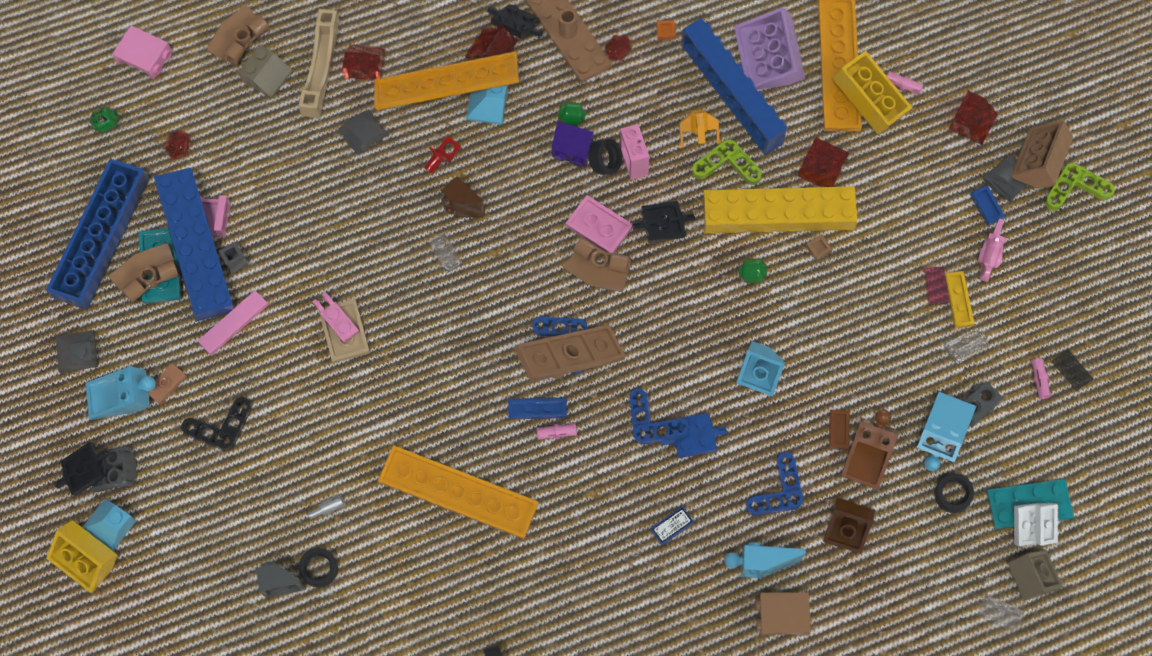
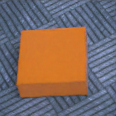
[656,20,676,40]

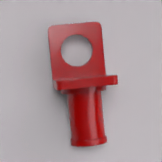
[423,136,461,174]

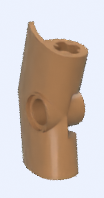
[207,5,269,65]
[563,237,631,292]
[109,243,179,303]

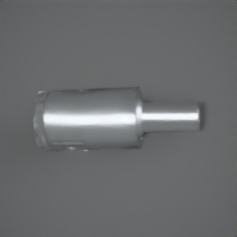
[308,493,346,519]

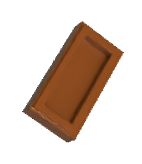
[829,410,850,450]

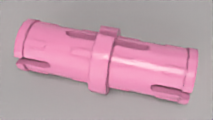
[887,71,924,95]
[1031,359,1051,399]
[536,423,577,440]

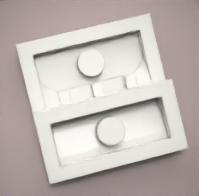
[1014,503,1058,546]

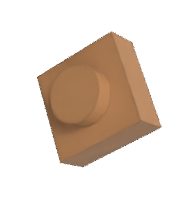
[806,235,833,261]

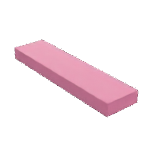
[198,291,268,356]

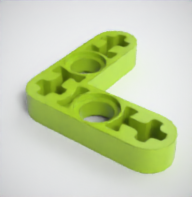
[692,140,762,185]
[1045,163,1115,211]

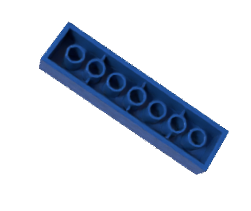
[682,18,787,156]
[46,158,149,310]
[154,167,233,322]

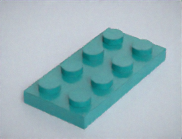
[139,228,182,304]
[986,479,1074,530]

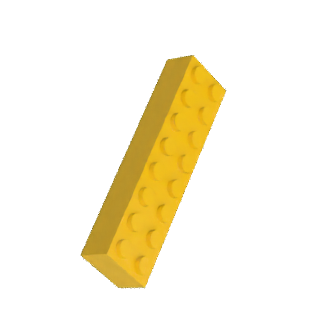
[703,186,857,234]

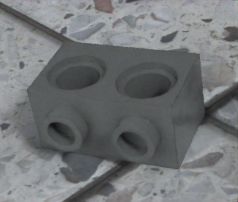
[961,381,1003,428]

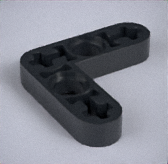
[181,397,252,451]

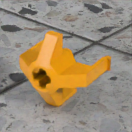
[679,110,721,147]

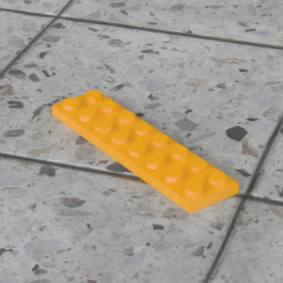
[818,0,862,131]
[374,51,519,111]
[378,445,539,539]

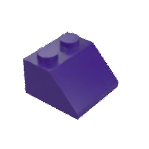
[551,122,593,167]

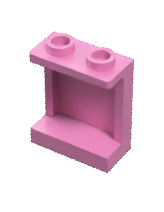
[112,25,172,80]
[201,195,231,237]

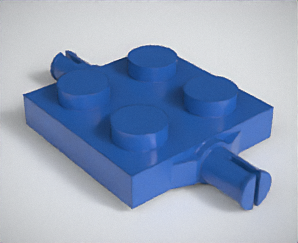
[661,413,727,459]

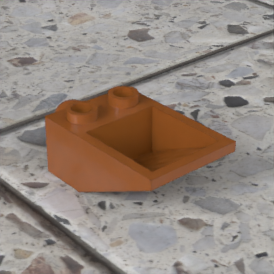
[841,409,899,490]

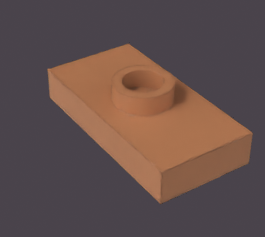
[148,363,187,405]

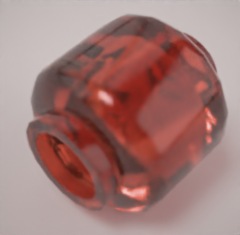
[605,34,632,62]
[164,130,191,159]

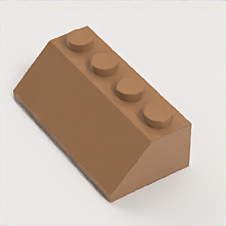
[1011,120,1073,189]

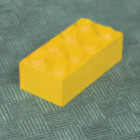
[832,50,913,135]

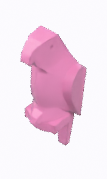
[978,218,1006,282]

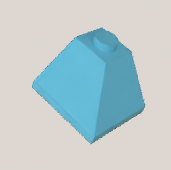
[466,85,508,125]
[736,341,785,397]
[82,499,136,551]

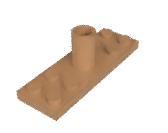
[525,0,612,84]
[514,324,626,382]

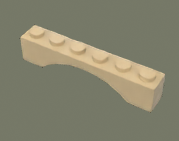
[298,9,340,118]

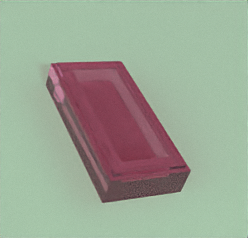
[924,266,949,305]

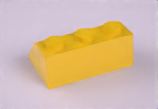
[46,520,118,593]

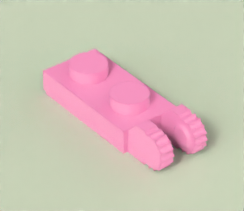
[312,292,359,343]

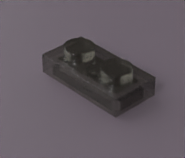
[1052,349,1093,392]

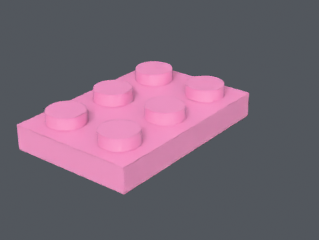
[565,195,632,253]

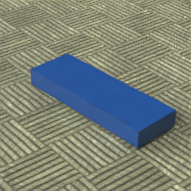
[508,398,567,419]

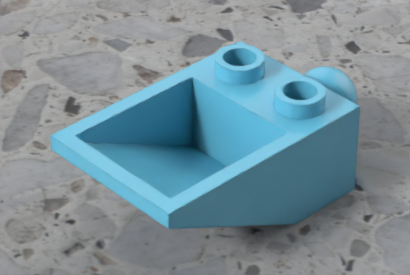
[86,366,156,420]
[917,392,976,471]
[724,543,806,578]

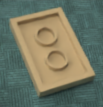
[319,299,370,363]

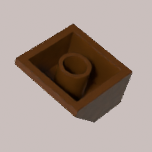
[441,176,485,218]
[823,498,875,554]

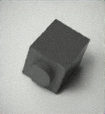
[219,242,249,274]

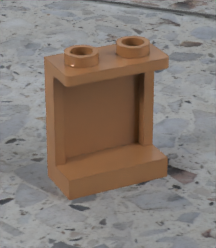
[755,592,811,636]

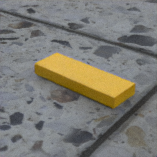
[944,271,975,329]

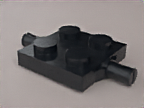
[487,4,543,39]
[632,201,695,243]
[54,441,110,496]

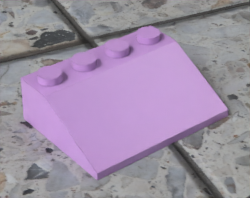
[734,7,805,90]

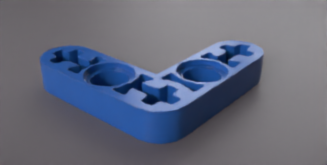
[532,317,588,374]
[629,388,691,445]
[746,452,803,516]

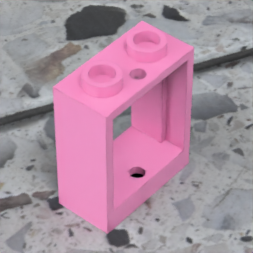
[620,124,649,180]

